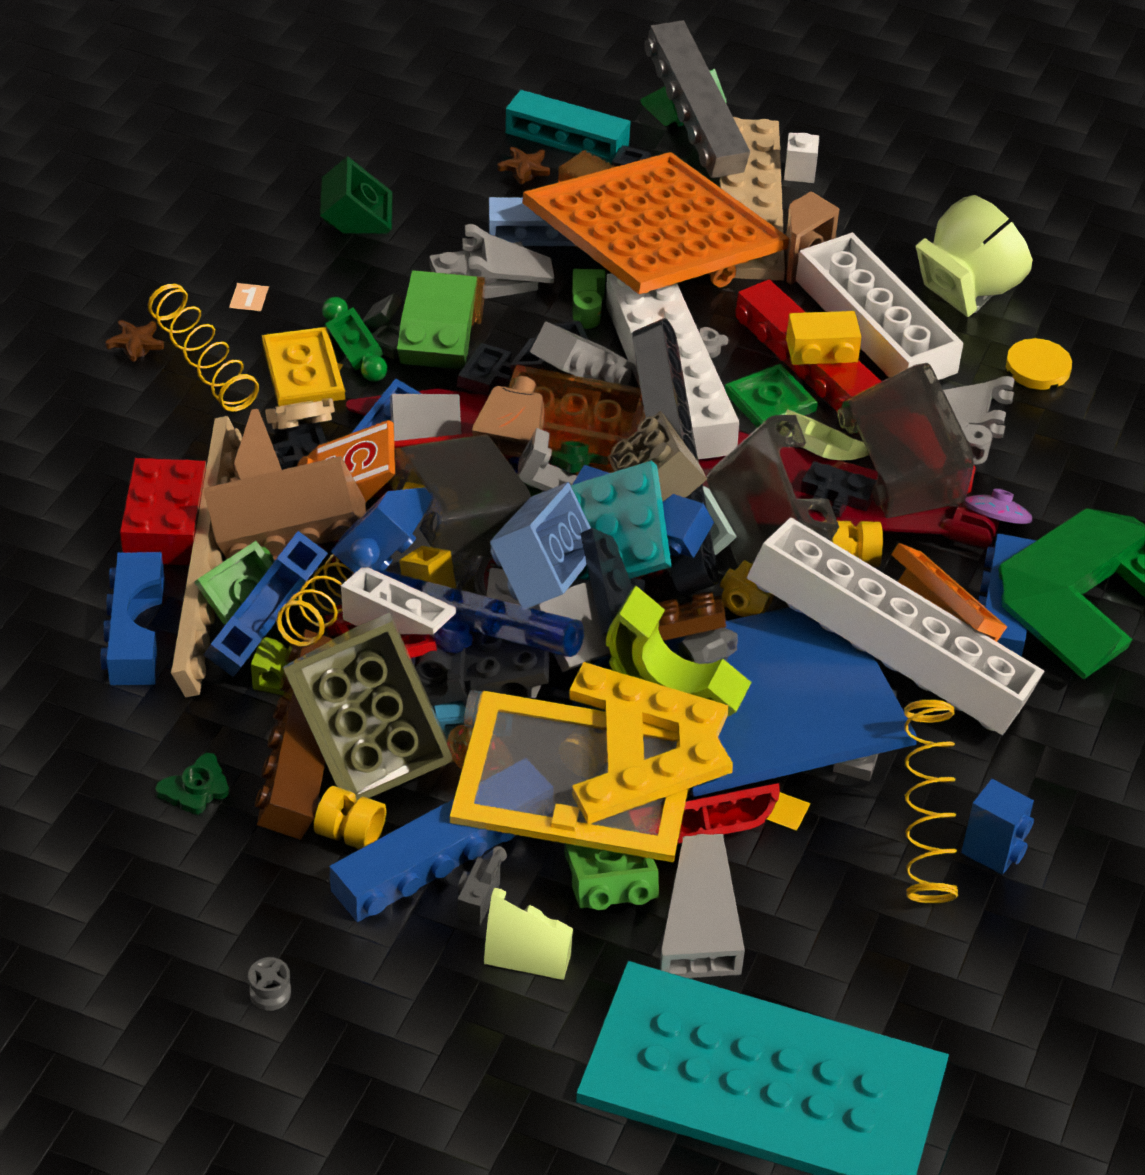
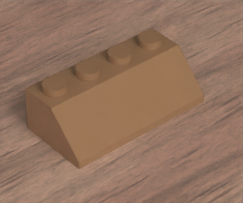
[204,456,366,559]

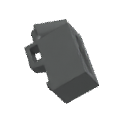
[457,846,507,926]

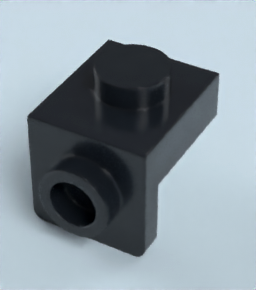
[540,657,582,706]

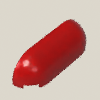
[626,783,780,844]

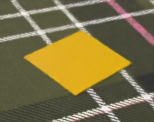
[766,792,811,831]

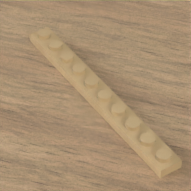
[171,416,242,697]

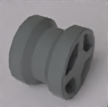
[248,957,291,1011]

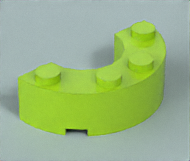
[606,586,752,717]

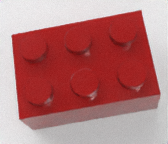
[120,458,206,565]

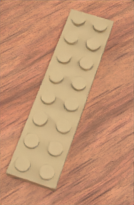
[719,117,785,281]

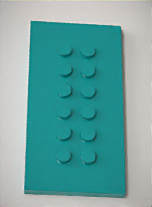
[576,961,949,1175]

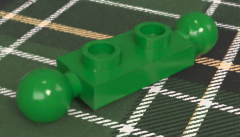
[322,297,387,382]

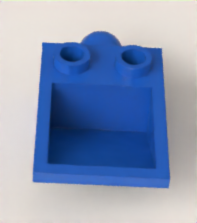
[331,486,439,574]

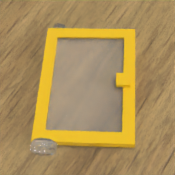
[450,690,688,862]

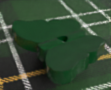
[549,441,608,473]
[155,753,229,814]

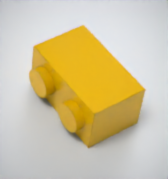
[786,311,862,365]

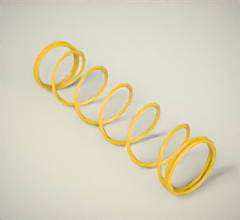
[148,284,259,412]
[276,554,354,647]
[904,700,958,903]

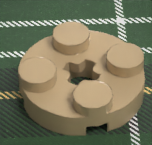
[265,398,335,429]

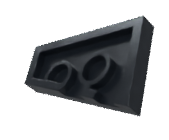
[580,528,633,636]

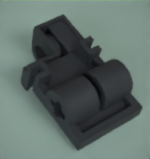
[414,622,550,707]

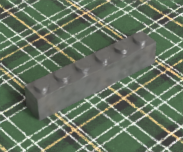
[645,20,750,178]

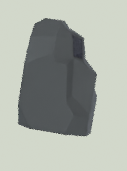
[679,627,738,664]

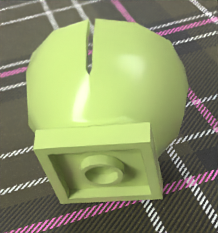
[916,195,1033,317]

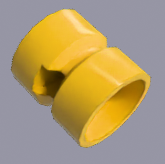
[827,520,883,567]
[314,786,386,850]

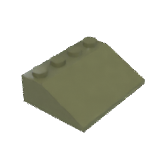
[283,612,454,800]

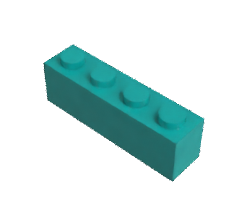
[505,90,631,164]

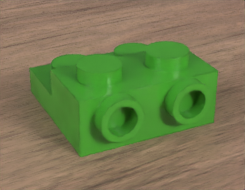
[194,541,298,625]
[564,843,659,910]

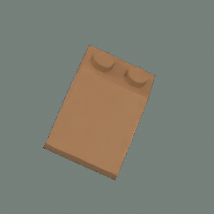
[230,409,282,482]

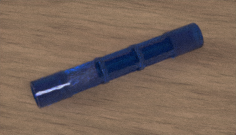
[378,570,584,657]

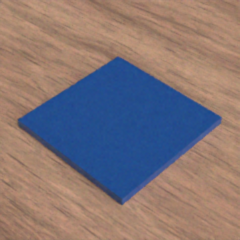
[663,607,916,797]

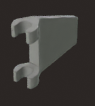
[462,224,554,283]
[915,376,1015,438]

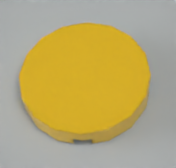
[1006,338,1072,390]

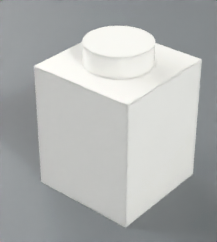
[784,133,819,183]

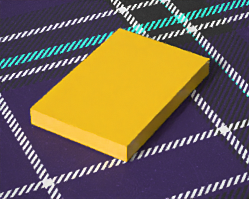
[262,327,345,407]

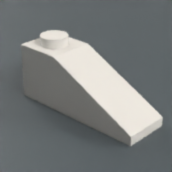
[341,567,456,634]

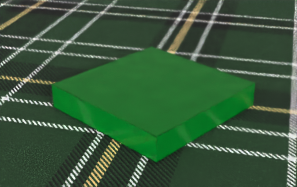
[725,364,818,432]

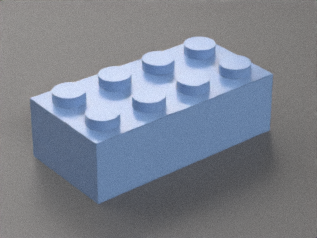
[490,482,591,610]

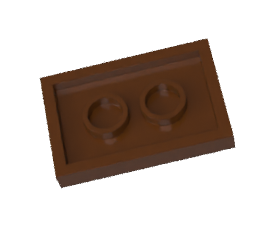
[657,592,726,641]

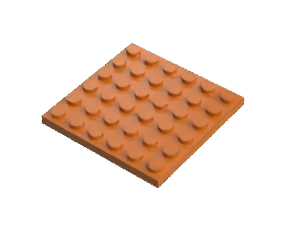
[522,152,790,294]

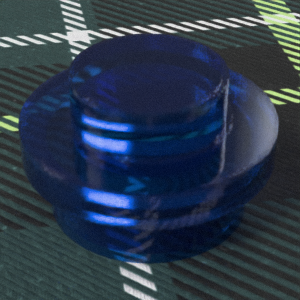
[434,621,472,653]

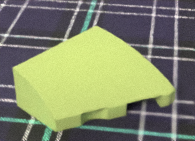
[777,409,874,460]
[484,888,573,980]

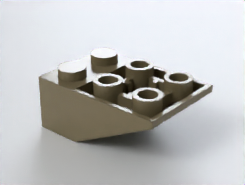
[607,411,707,502]

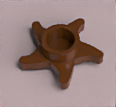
[497,147,550,184]
[105,320,164,362]

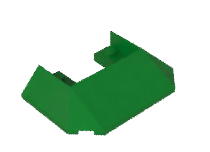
[998,508,1145,680]

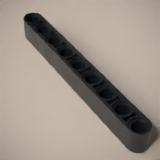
[632,318,719,597]

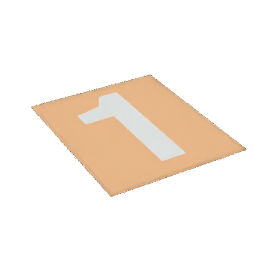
[229,283,269,311]

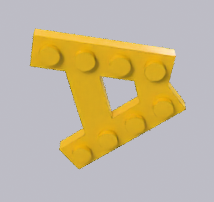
[569,662,733,824]

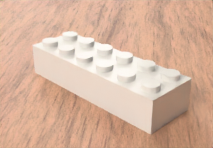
[796,232,963,393]

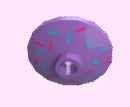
[964,489,1032,524]

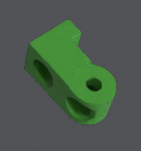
[572,269,605,329]

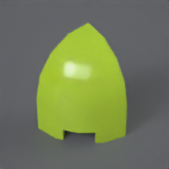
[251,637,289,695]

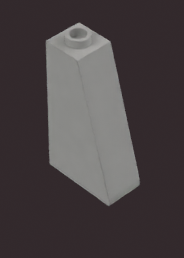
[660,834,745,978]

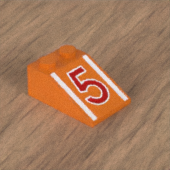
[297,420,395,503]

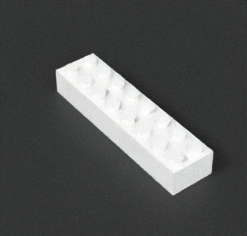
[606,273,739,459]
[746,517,1044,735]

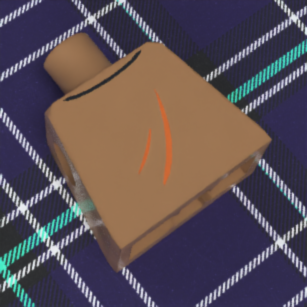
[472,376,544,457]

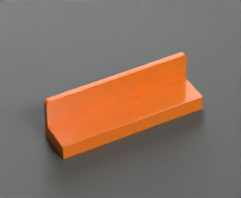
[891,543,1007,642]

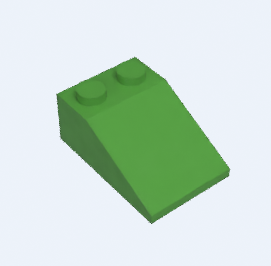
[397,270,477,370]

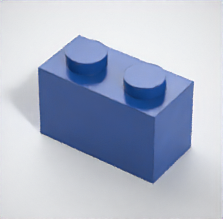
[961,779,1034,875]

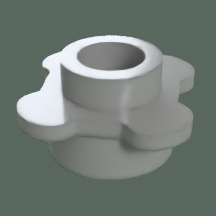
[700,327,728,358]

